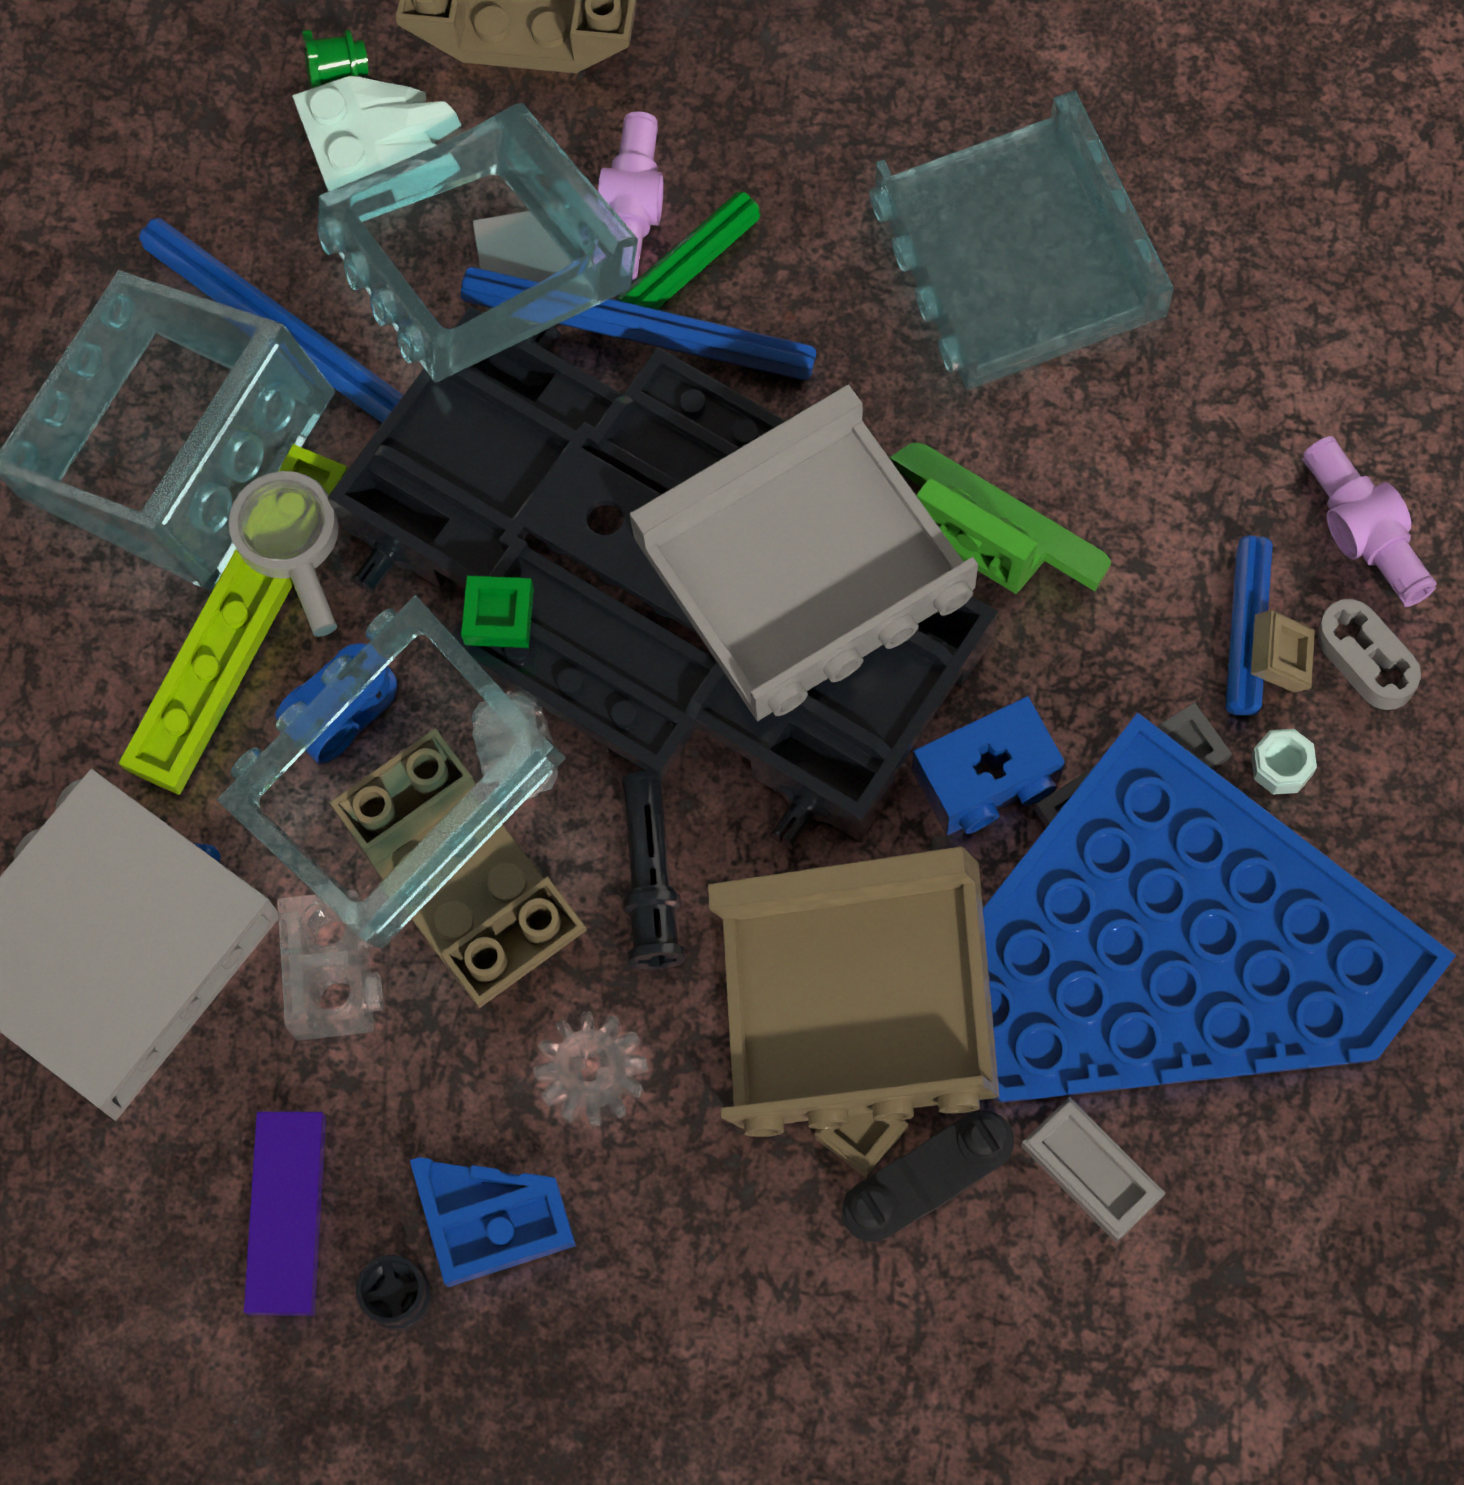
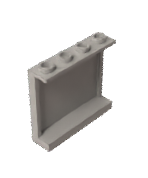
[630,384,978,721]
[0,769,281,1121]

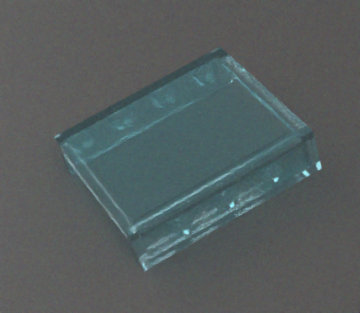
[869,90,1174,390]

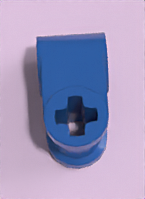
[275,643,399,765]

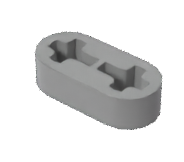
[1316,599,1421,710]

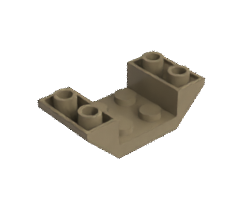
[396,0,637,73]
[329,728,587,1008]

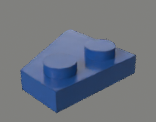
[410,1157,577,1287]

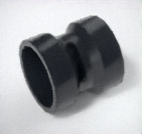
[356,1255,433,1331]

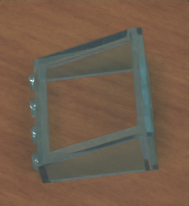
[0,270,336,591]

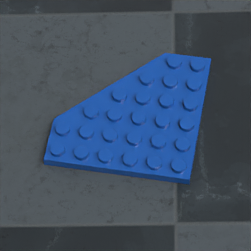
[983,712,1456,1103]

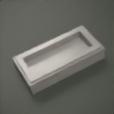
[1021,1097,1166,1243]

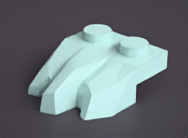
[292,76,462,204]

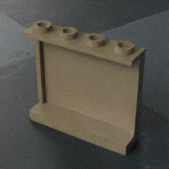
[708,847,1000,1137]

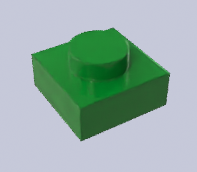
[461,576,534,648]

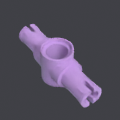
[597,112,663,283]
[1302,436,1437,607]

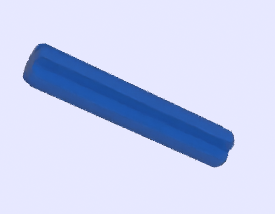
[1225,535,1273,716]

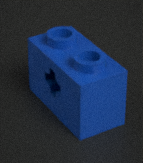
[912,696,1065,836]

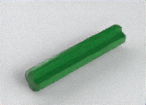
[617,191,760,309]

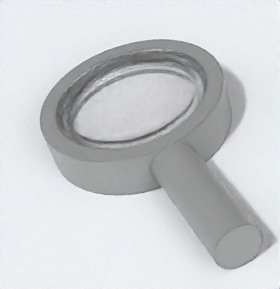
[229,471,338,637]

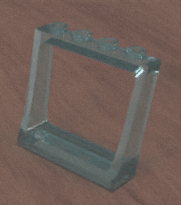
[318,103,638,383]
[217,595,566,949]

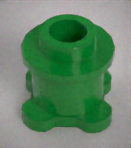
[302,29,368,89]

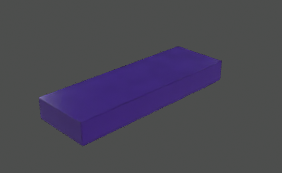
[244,1112,326,1316]

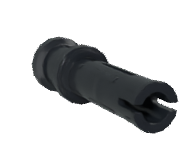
[622,771,686,970]

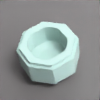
[1251,729,1317,794]

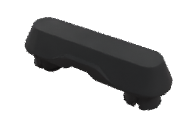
[842,1110,1014,1242]

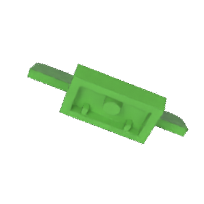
[889,443,1111,594]

